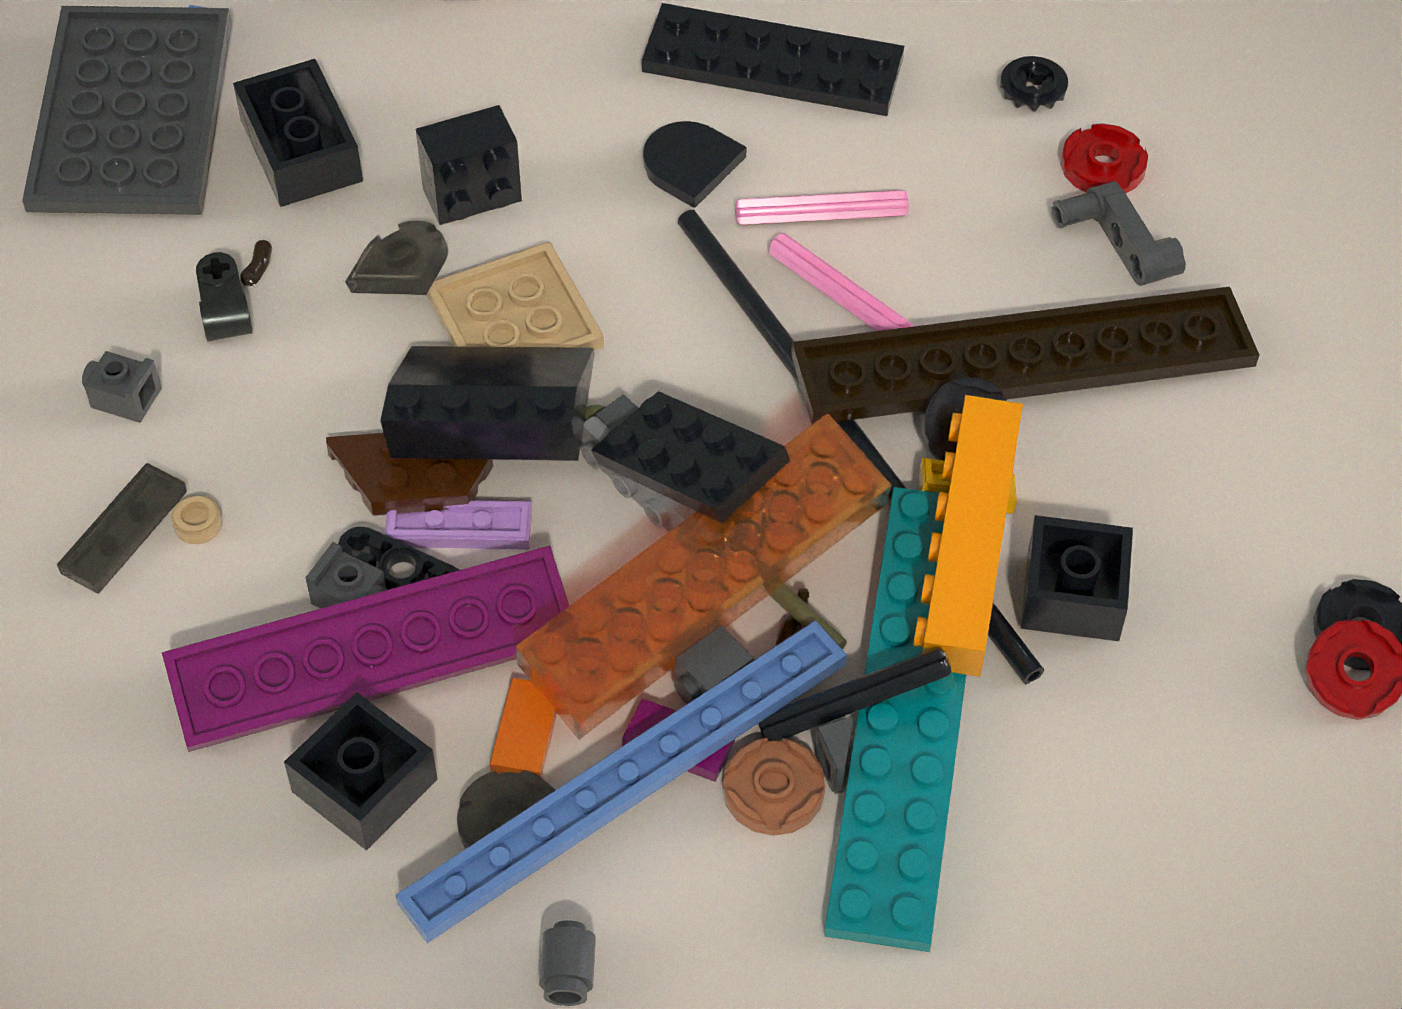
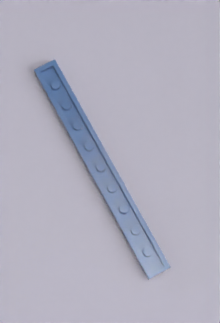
[396,620,847,943]

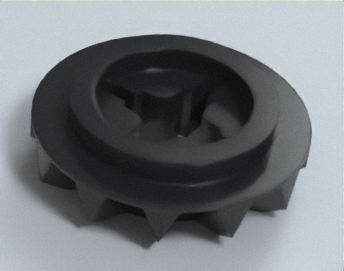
[1000,56,1068,112]

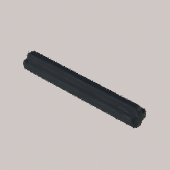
[759,647,952,741]

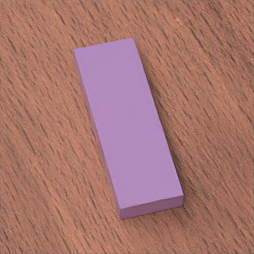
[385,500,532,550]

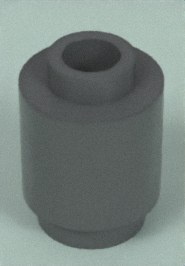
[539,920,596,1006]

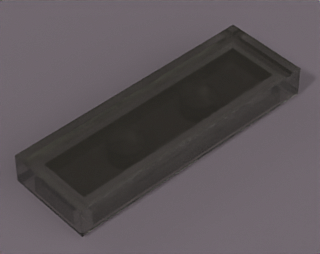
[57,463,187,594]

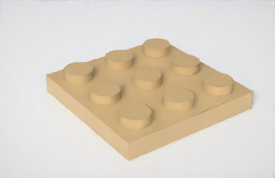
[425,242,604,351]

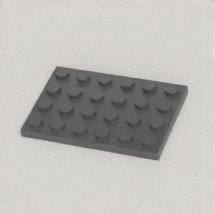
[22,6,231,215]

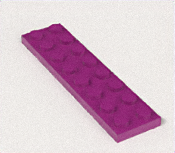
[161,545,579,752]

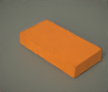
[490,678,562,781]

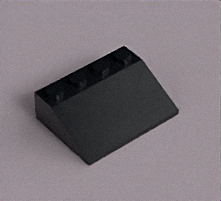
[380,346,595,461]

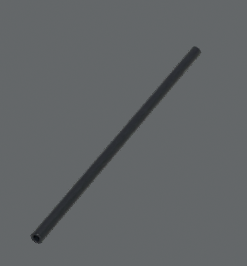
[678,210,1044,684]

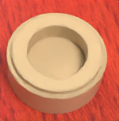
[171,495,222,544]

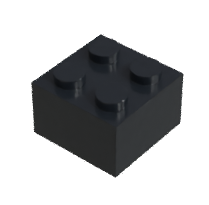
[415,105,522,225]
[1021,515,1133,642]
[284,692,438,851]

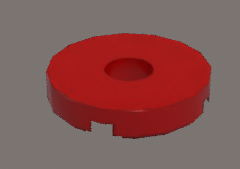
[1060,123,1148,193]
[1305,620,1402,720]

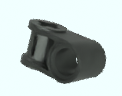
[196,252,253,342]

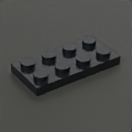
[591,391,791,523]

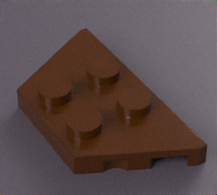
[326,433,493,516]

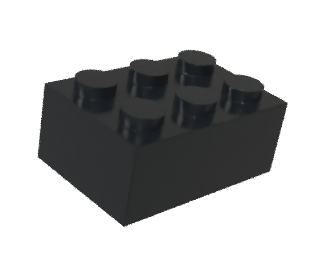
[233,59,363,207]

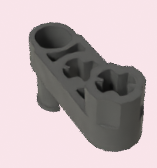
[1052,181,1186,286]

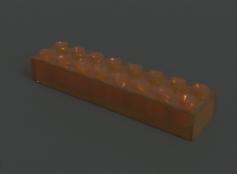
[515,413,892,740]

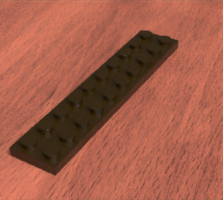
[791,286,1260,425]

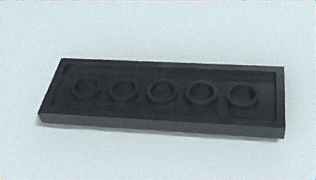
[642,3,905,116]

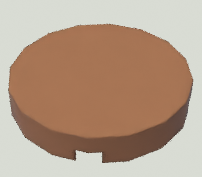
[723,738,825,836]

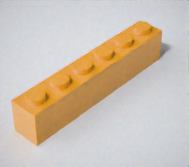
[913,395,1023,677]

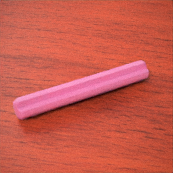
[735,190,909,225]
[769,233,914,331]

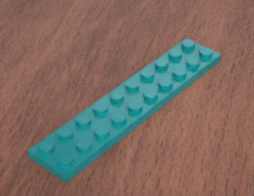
[824,487,966,952]

